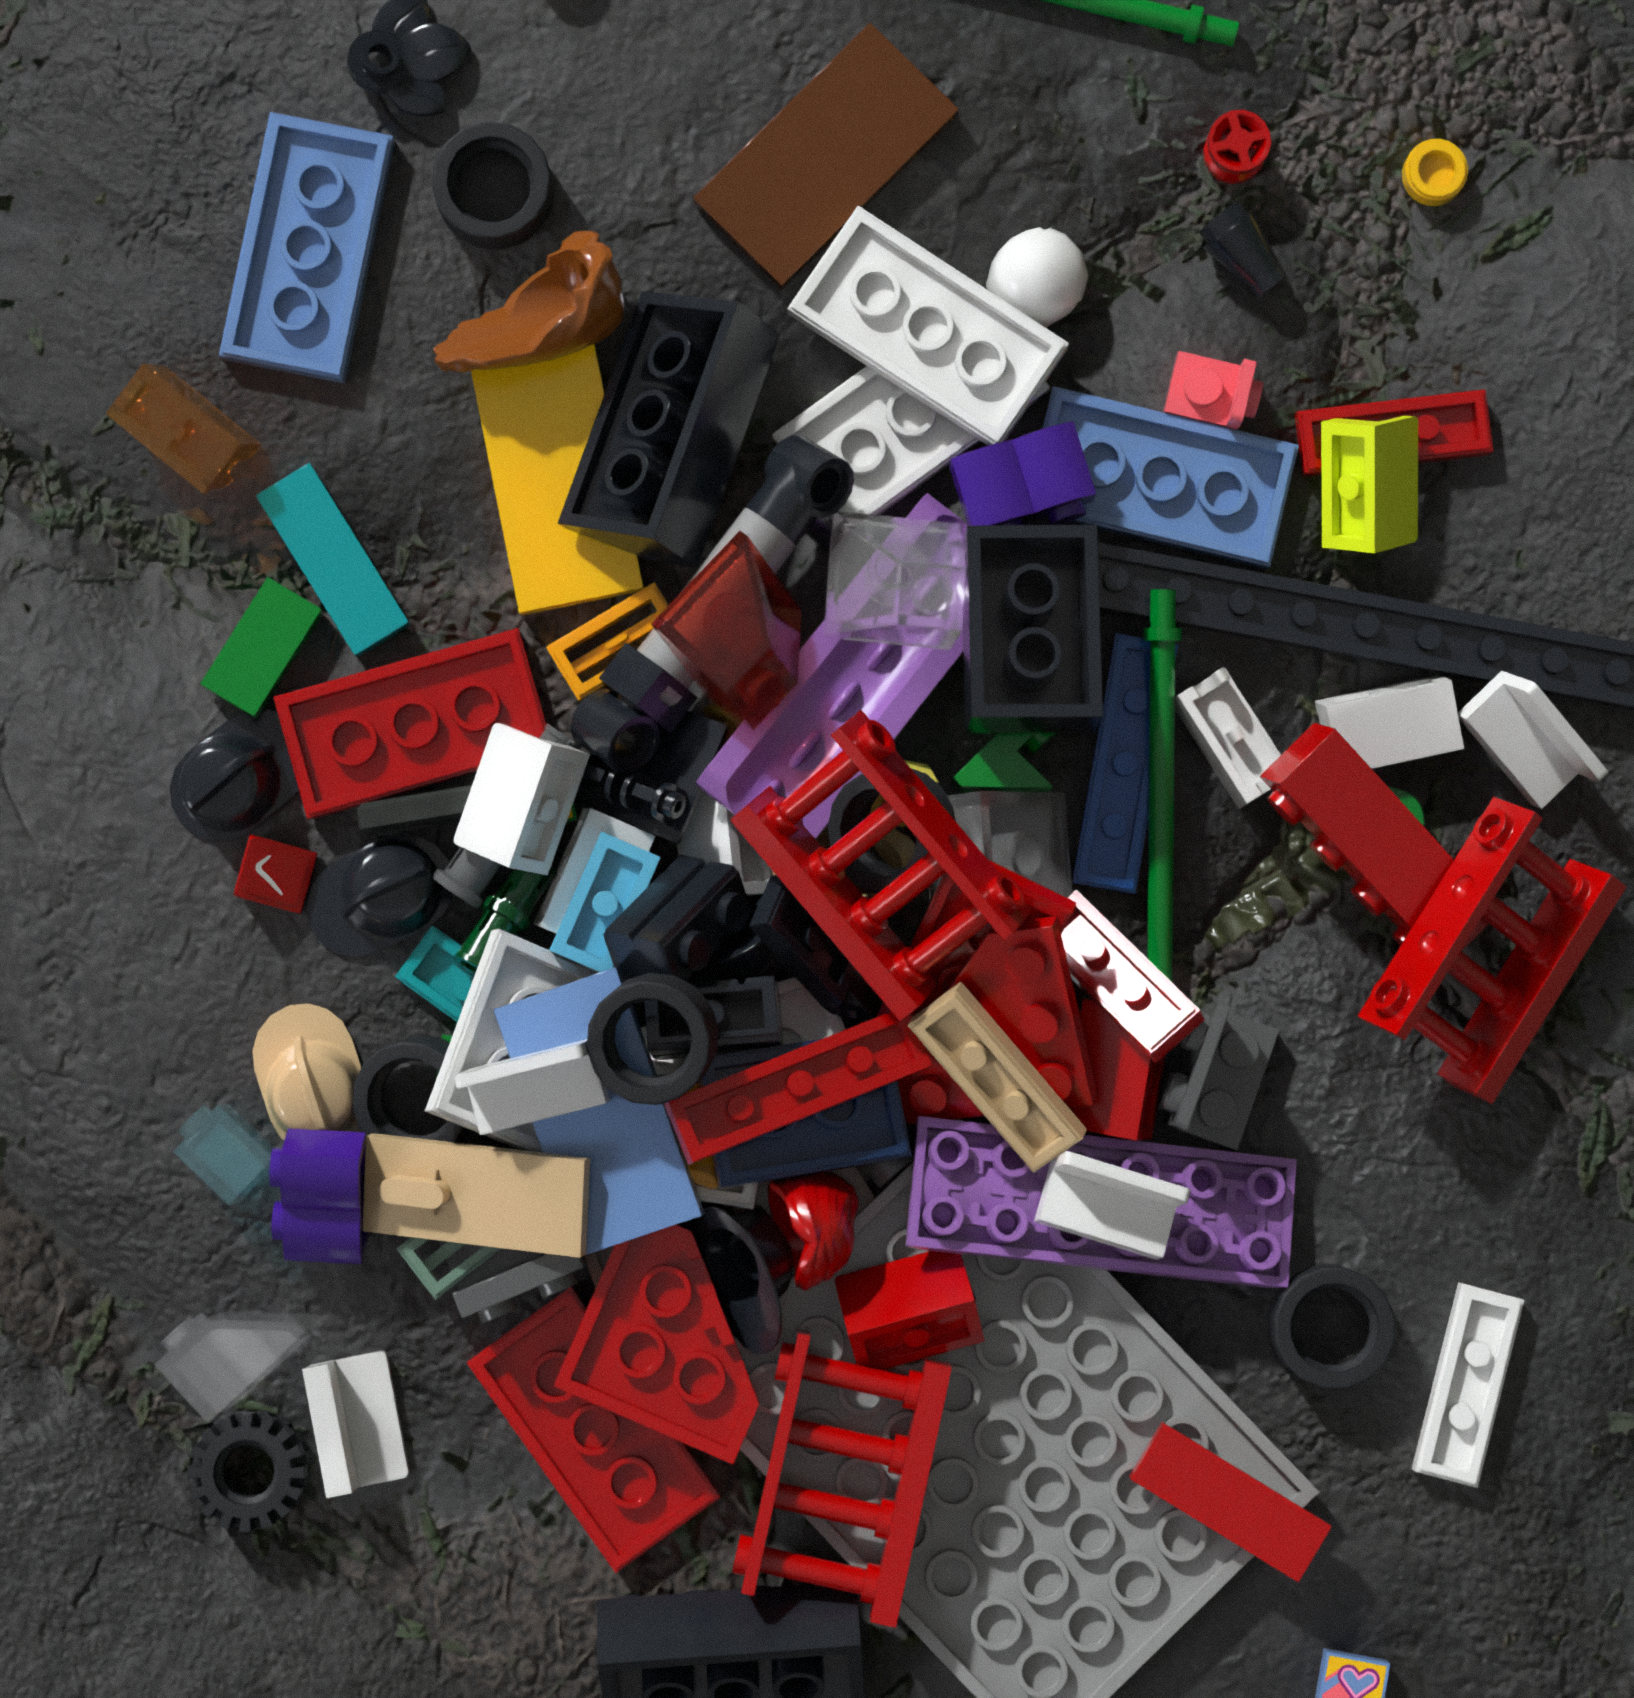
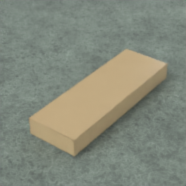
[908,982,1087,1173]

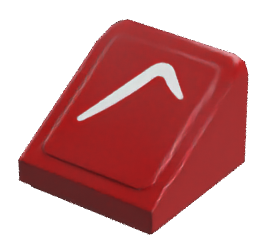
[234,835,318,914]

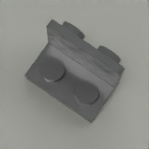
[1157,1002,1279,1150]

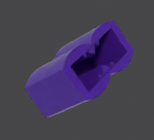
[949,421,1096,526]
[269,1128,369,1264]

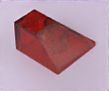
[651,531,801,730]

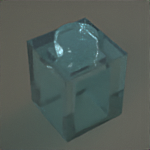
[173,1104,274,1205]

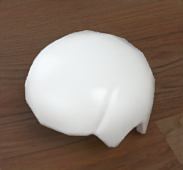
[986,227,1089,328]

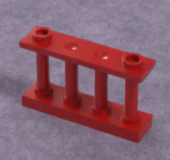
[730,709,1032,1021]
[1357,797,1627,1104]
[732,1329,952,1628]

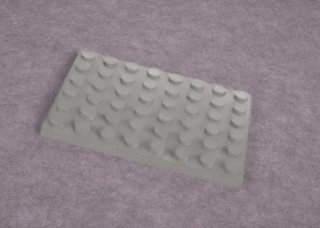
[734,1119,1319,1698]

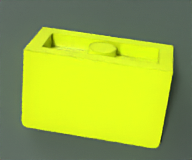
[1321,415,1418,554]

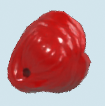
[768,1172,859,1291]

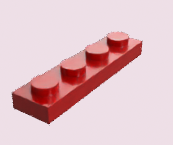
[664,1011,932,1165]

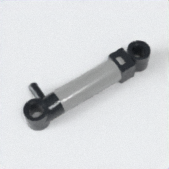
[570,435,854,774]

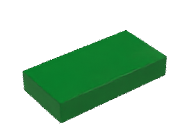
[200,577,324,719]

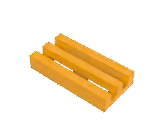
[546,582,669,703]

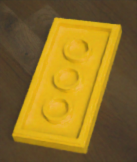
[471,344,644,616]

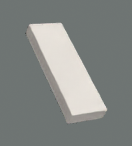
[1412,1282,1524,1488]

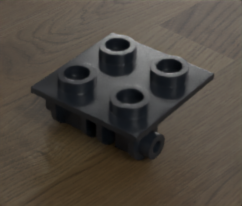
[574,711,730,844]

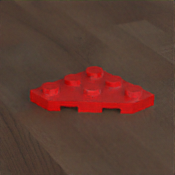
[898,916,1098,1124]
[554,1224,759,1465]

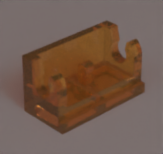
[106,363,261,494]

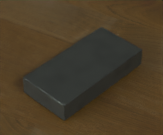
[357,785,472,834]

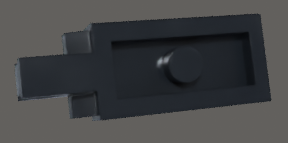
[749,875,882,1024]

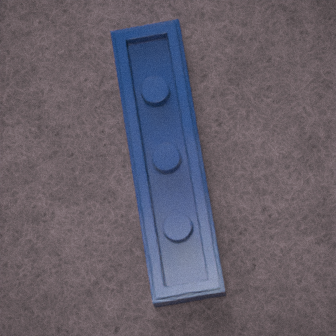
[1071,633,1178,895]

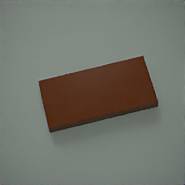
[693,23,959,290]

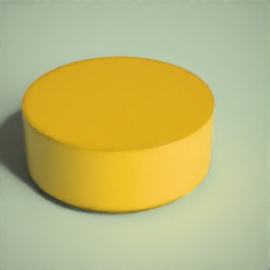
[1402,139,1468,206]

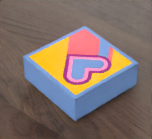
[1315,1648,1390,1698]

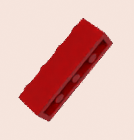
[1259,723,1489,951]

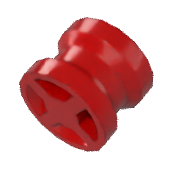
[1203,109,1271,184]

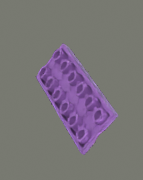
[695,493,968,839]
[906,1116,1297,1288]

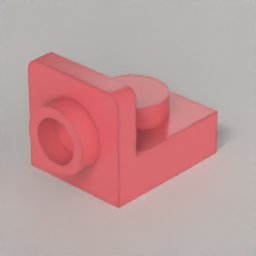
[1163,351,1263,430]

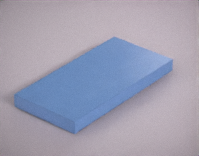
[219,112,396,384]
[1042,386,1299,570]
[493,966,705,1255]

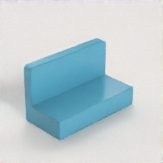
[550,831,660,972]

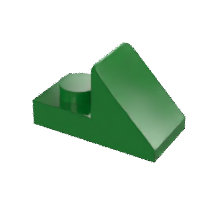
[952,733,1056,795]

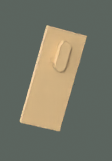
[363,1133,590,1258]

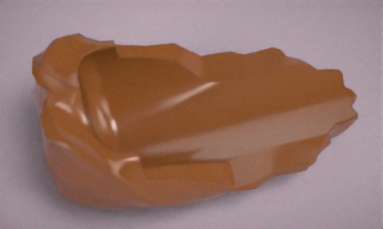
[433,231,625,373]

